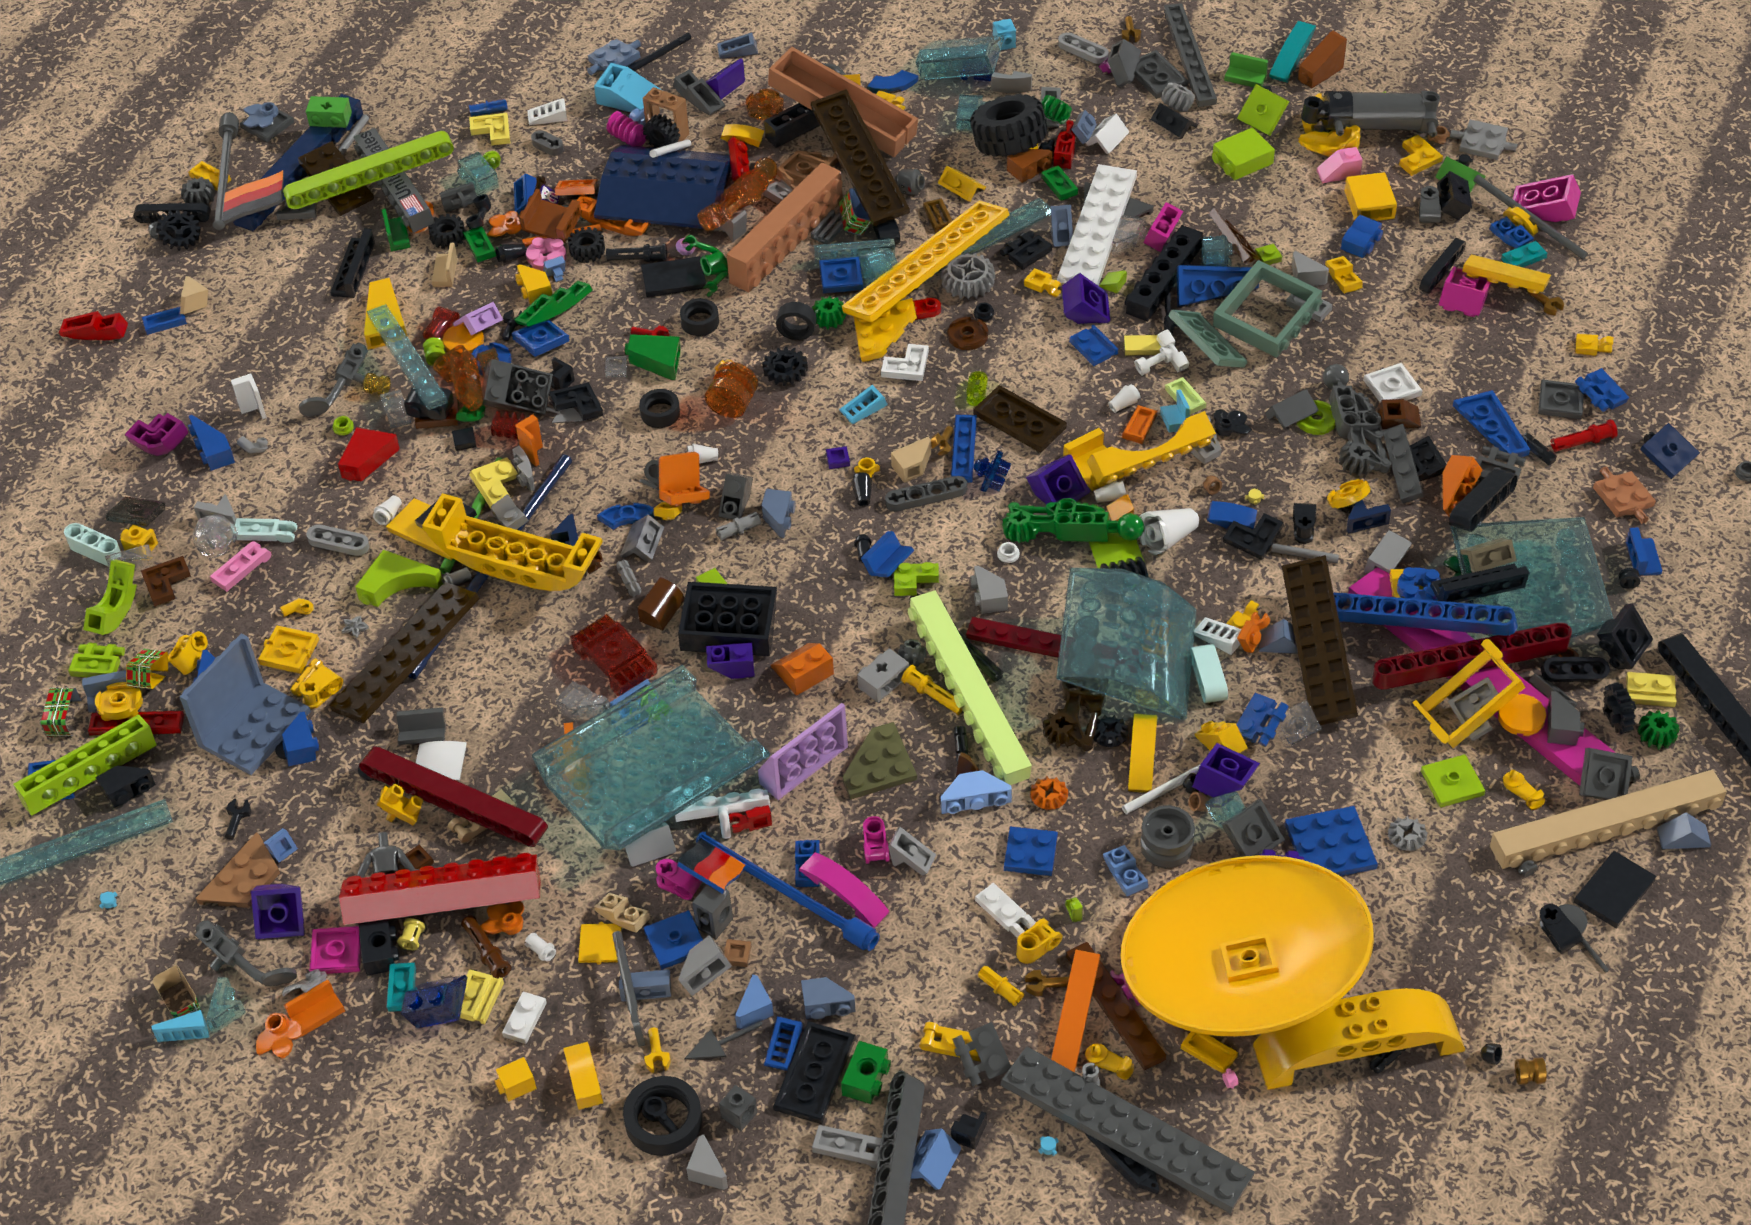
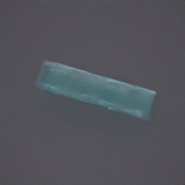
[814,239,895,265]

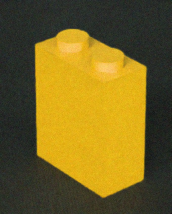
[1344,172,1397,221]

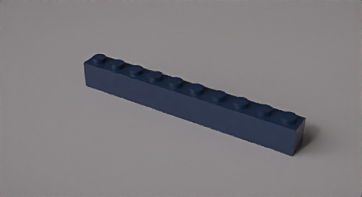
[233,94,363,232]

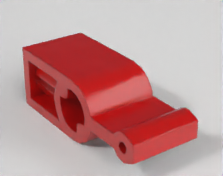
[1053,120,1075,169]

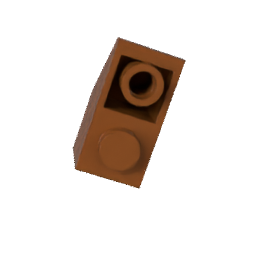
[1007,149,1052,183]

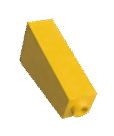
[364,278,408,350]

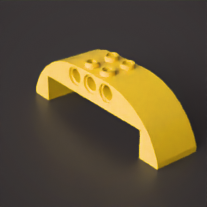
[422,493,603,591]
[1253,988,1465,1090]

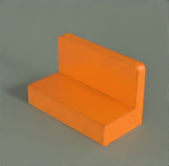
[516,414,543,467]
[284,980,345,1037]

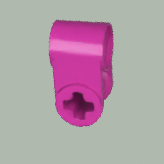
[863,816,890,864]
[656,859,702,900]

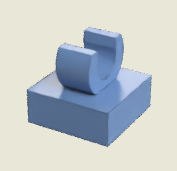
[543,256,565,282]
[263,828,298,863]

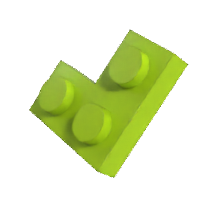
[894,562,939,596]

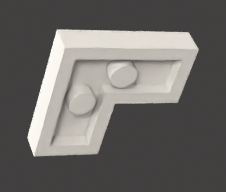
[881,344,929,381]

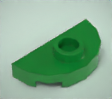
[456,396,486,422]

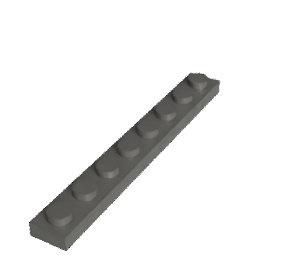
[1164,3,1217,107]

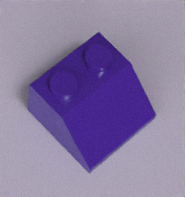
[1062,273,1110,324]
[1192,743,1260,798]

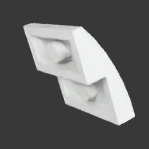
[416,741,467,782]

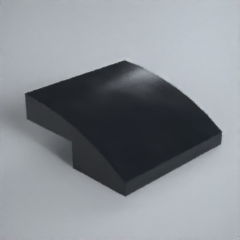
[1410,436,1447,481]

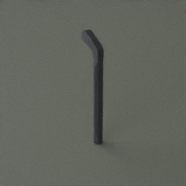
[626,33,692,71]

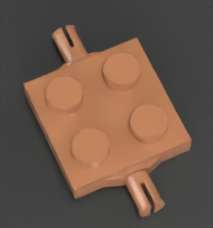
[1593,466,1656,524]

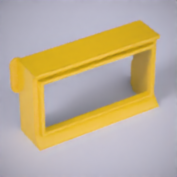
[1412,639,1526,748]

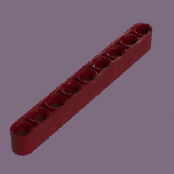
[1372,623,1572,690]
[359,746,548,847]

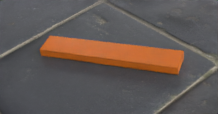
[1051,950,1100,1072]

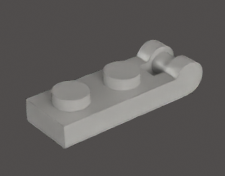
[812,1125,881,1168]

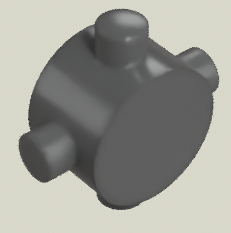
[1518,860,1537,877]

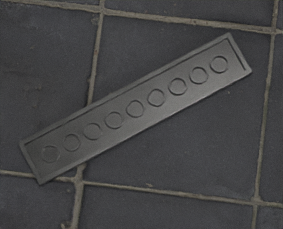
[1000,1046,1255,1214]

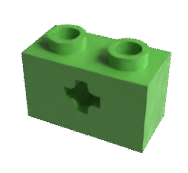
[306,96,352,128]

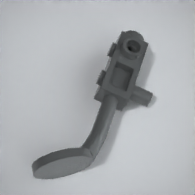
[299,343,368,417]
[195,920,297,986]

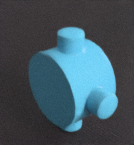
[99,892,118,909]
[1038,1136,1059,1156]

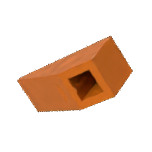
[1443,455,1483,517]

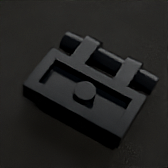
[999,231,1052,270]

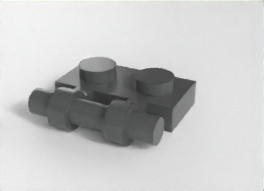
[1477,446,1526,482]
[952,1022,1011,1087]

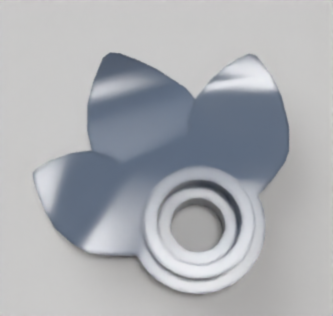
[243,102,279,128]

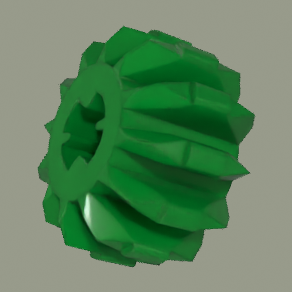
[1041,95,1072,125]
[812,296,846,330]
[1637,709,1680,750]

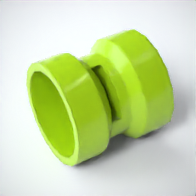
[423,337,446,366]

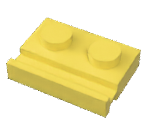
[1626,672,1677,707]
[450,969,504,1025]

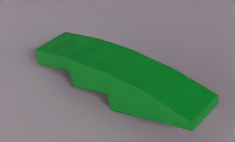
[515,280,593,327]

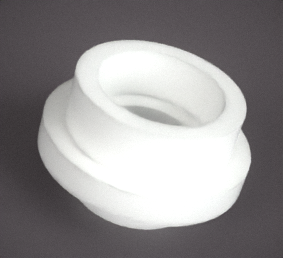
[997,542,1020,563]

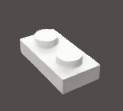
[502,992,547,1044]

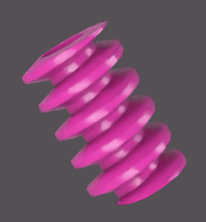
[606,111,647,147]

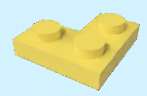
[469,113,511,146]
[469,457,518,509]

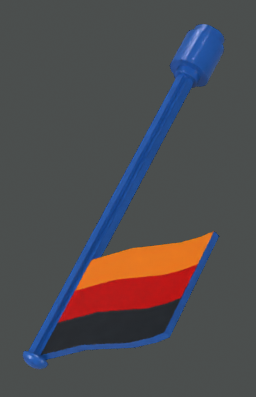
[677,832,880,951]

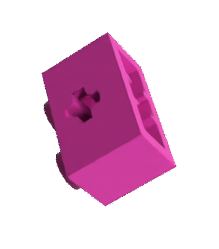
[1143,202,1183,252]

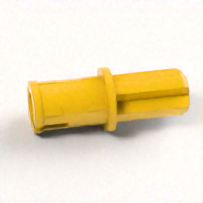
[978,966,1024,1006]

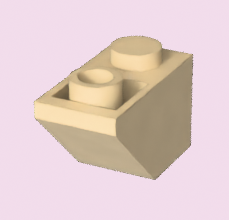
[891,436,931,483]

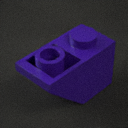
[706,643,755,679]

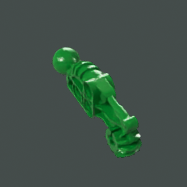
[1002,498,1145,544]

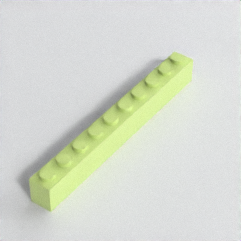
[908,590,1032,785]

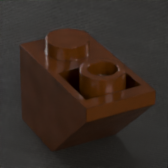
[1376,399,1421,430]

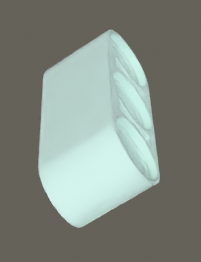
[64,523,123,566]
[1190,644,1228,703]

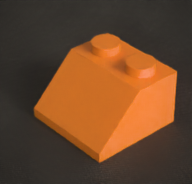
[771,643,834,696]

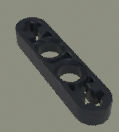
[133,203,211,223]
[1419,238,1466,294]

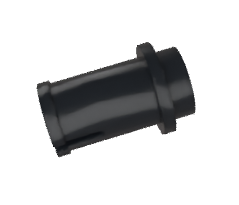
[854,534,872,563]

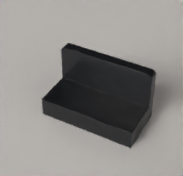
[1150,103,1198,138]

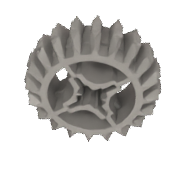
[940,252,995,300]

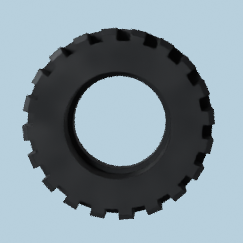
[970,94,1048,157]

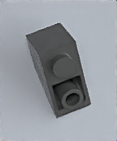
[1108,39,1141,87]
[718,473,753,519]

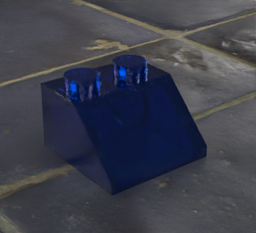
[401,975,468,1028]

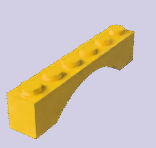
[1087,411,1216,484]

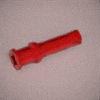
[1550,419,1618,452]

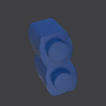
[1341,215,1383,258]

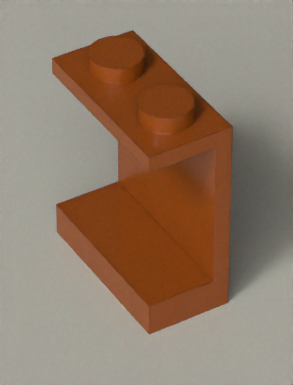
[519,189,582,243]

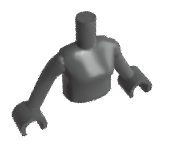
[356,832,419,878]

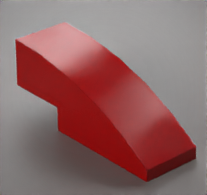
[58,311,128,340]

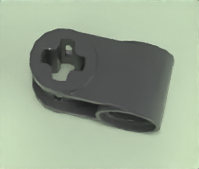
[1419,186,1441,223]

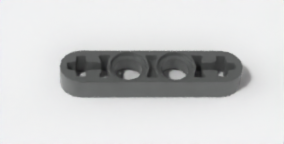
[885,476,967,512]

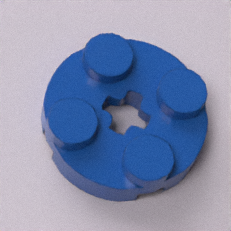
[1397,567,1441,601]

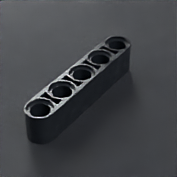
[1449,469,1518,532]

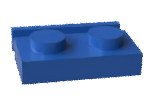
[1069,325,1118,366]

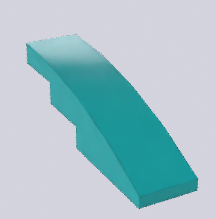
[1269,21,1316,83]

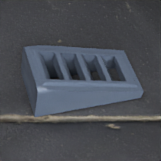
[717,33,758,59]

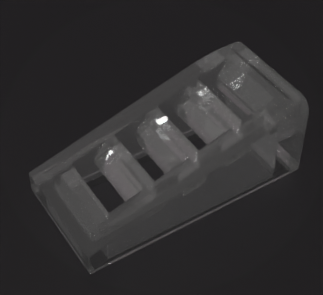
[105,544,155,571]

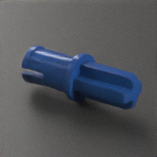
[469,99,508,117]

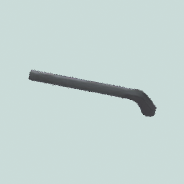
[612,931,646,1047]

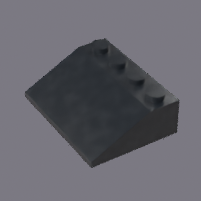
[678,582,777,656]

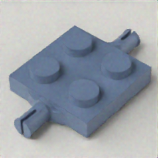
[587,39,641,75]

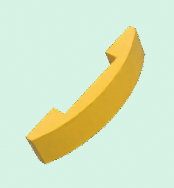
[1128,714,1157,793]

